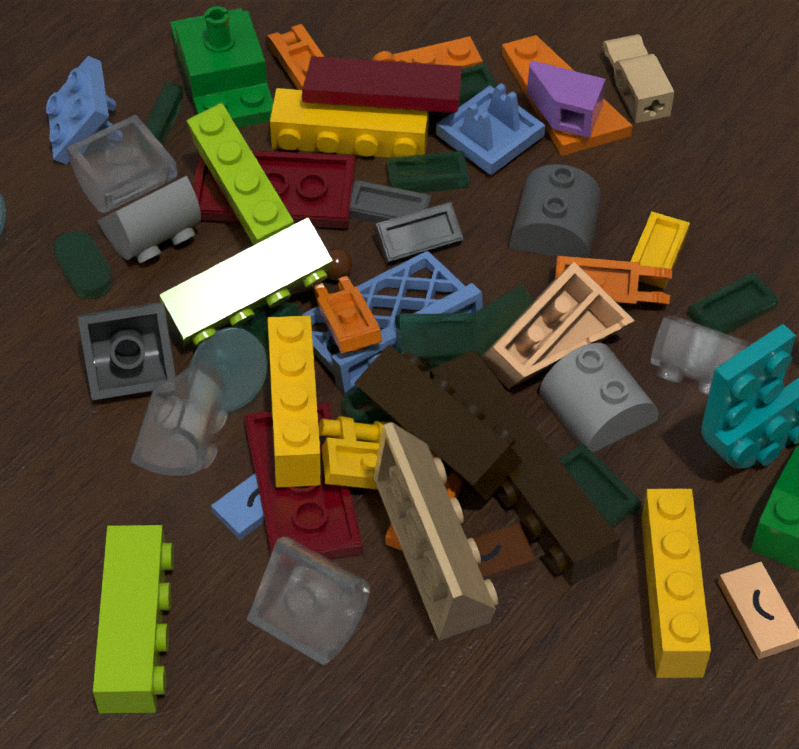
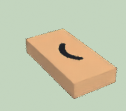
[718,562,799,660]

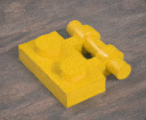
[319,416,403,489]

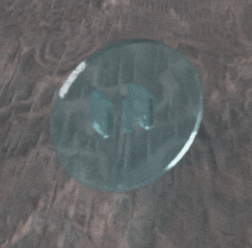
[189,328,268,412]

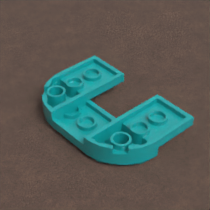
[701,324,799,469]

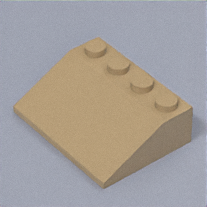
[373,422,498,641]

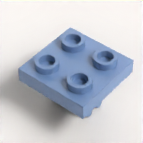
[46,56,120,165]
[436,83,545,175]

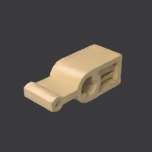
[603,34,674,124]

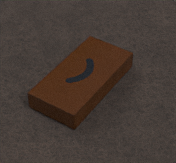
[473,523,536,582]

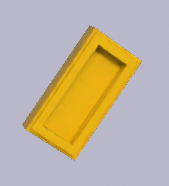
[630,212,690,289]

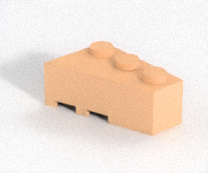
[481,262,635,389]

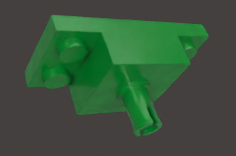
[170,6,274,128]

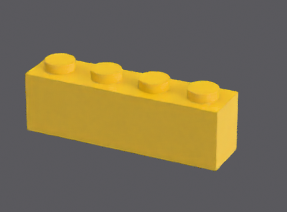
[270,88,429,161]
[268,316,320,487]
[641,489,711,678]

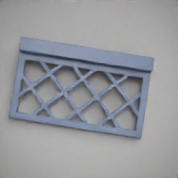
[299,251,484,395]

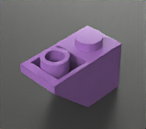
[527,60,606,138]

